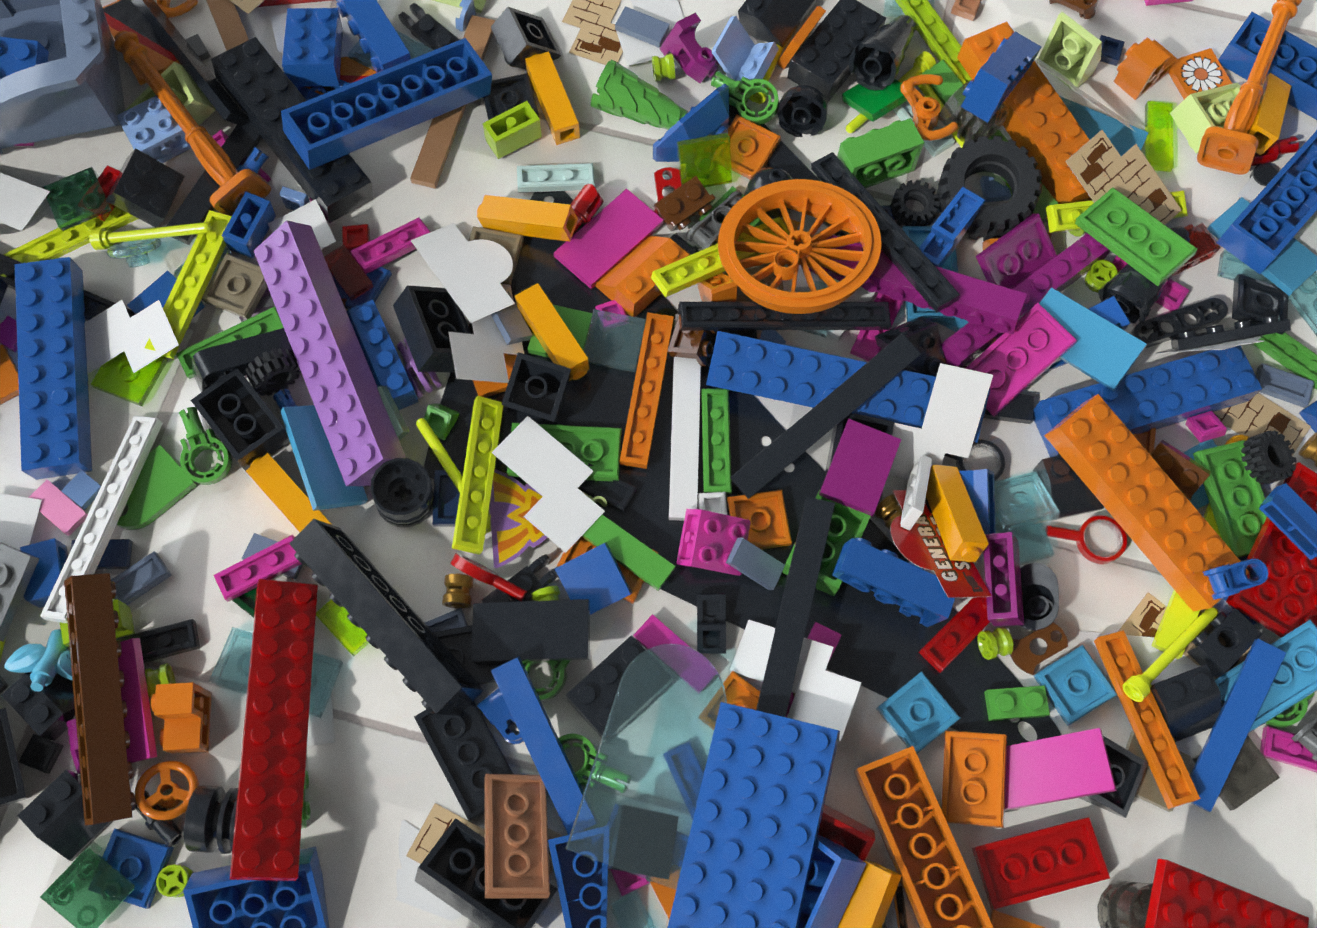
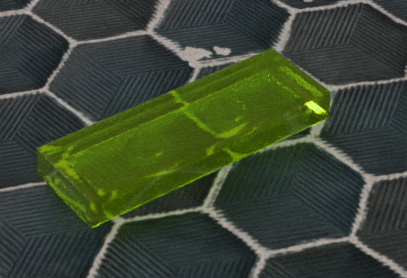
[1145,101,1174,172]

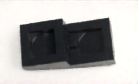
[697,593,726,654]

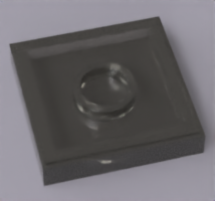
[1192,735,1280,811]

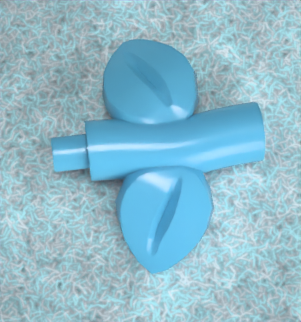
[4,629,72,691]

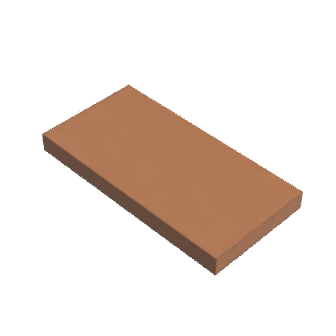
[485,774,550,898]

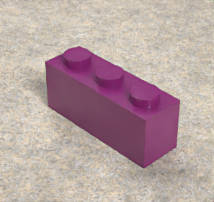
[984,532,1024,627]

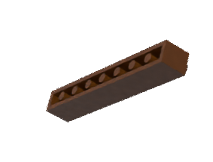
[64,573,136,825]

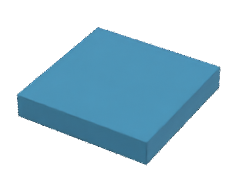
[1033,645,1117,726]
[876,671,960,754]

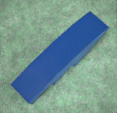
[919,187,985,268]

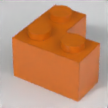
[1113,37,1177,100]
[151,682,212,754]

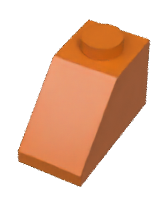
[697,273,737,302]

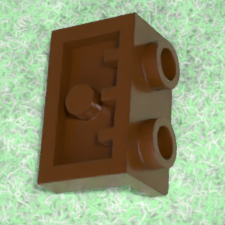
[653,176,715,232]
[667,316,717,366]
[1150,439,1211,501]

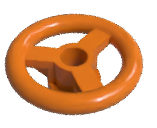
[135,761,199,820]

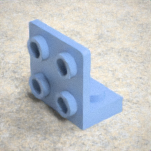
[712,16,779,82]
[117,95,191,163]

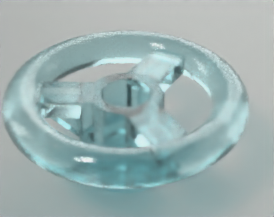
[107,238,161,267]

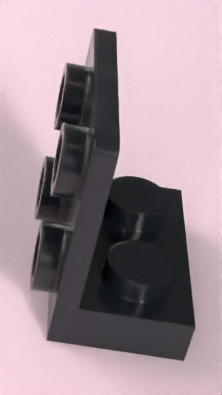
[875,316,946,376]

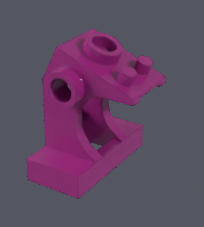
[660,12,720,83]

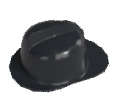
[1020,562,1059,631]

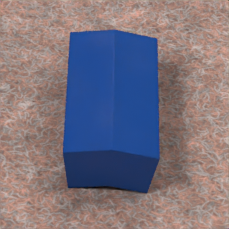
[959,469,996,534]
[1259,483,1317,560]

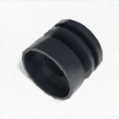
[370,458,434,527]
[184,785,238,854]

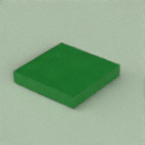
[842,79,907,122]

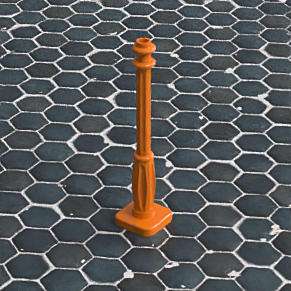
[1197,0,1302,175]
[114,30,271,216]

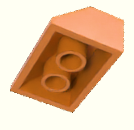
[595,236,689,319]

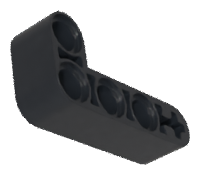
[192,328,297,392]

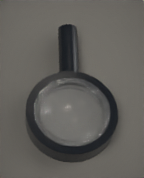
[944,439,1005,483]

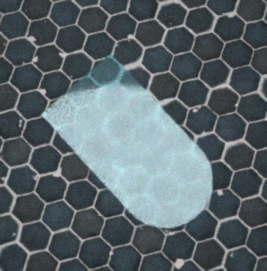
[566,644,727,890]

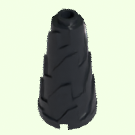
[849,15,916,90]
[1098,226,1190,324]

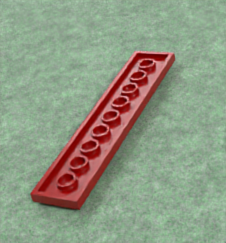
[230,579,318,881]

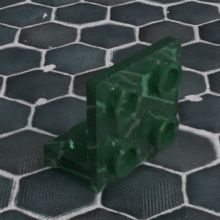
[42,167,111,231]
[40,841,135,928]

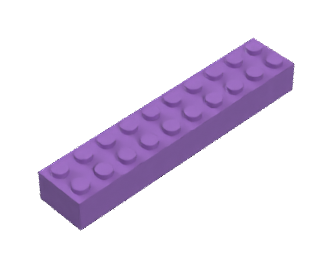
[254,220,406,486]

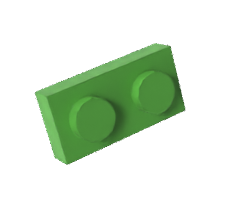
[984,686,1050,721]

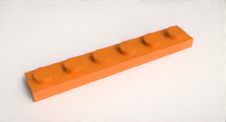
[620,312,674,469]
[1094,630,1200,809]

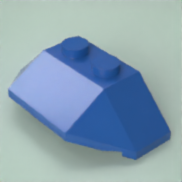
[653,84,729,162]

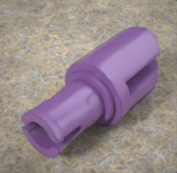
[397,339,442,398]

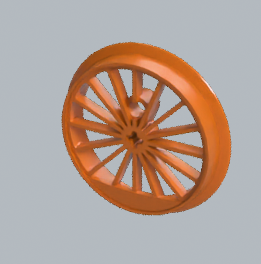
[718,179,881,314]

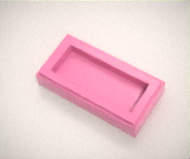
[28,479,88,536]

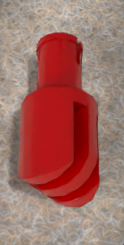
[1251,136,1299,166]
[570,184,604,235]

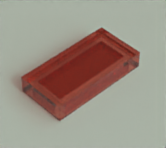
[324,244,374,301]

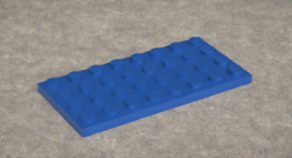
[667,702,840,928]

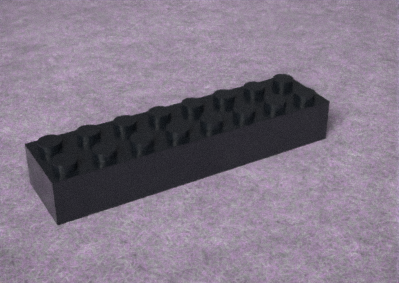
[211,37,373,223]
[289,519,484,716]

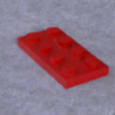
[972,817,1110,910]

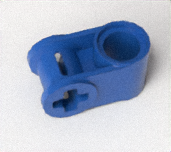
[1203,559,1268,600]
[477,688,524,745]

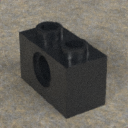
[1187,609,1263,678]

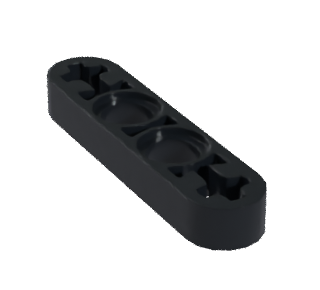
[1130,298,1228,348]

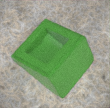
[424,403,459,440]

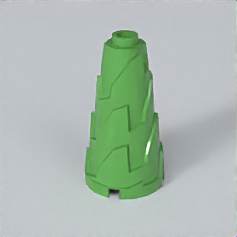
[590,59,688,130]

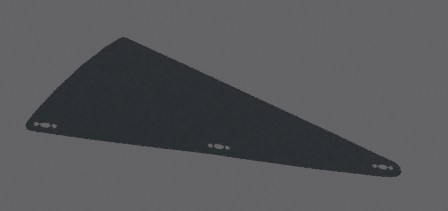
[424,191,1062,746]

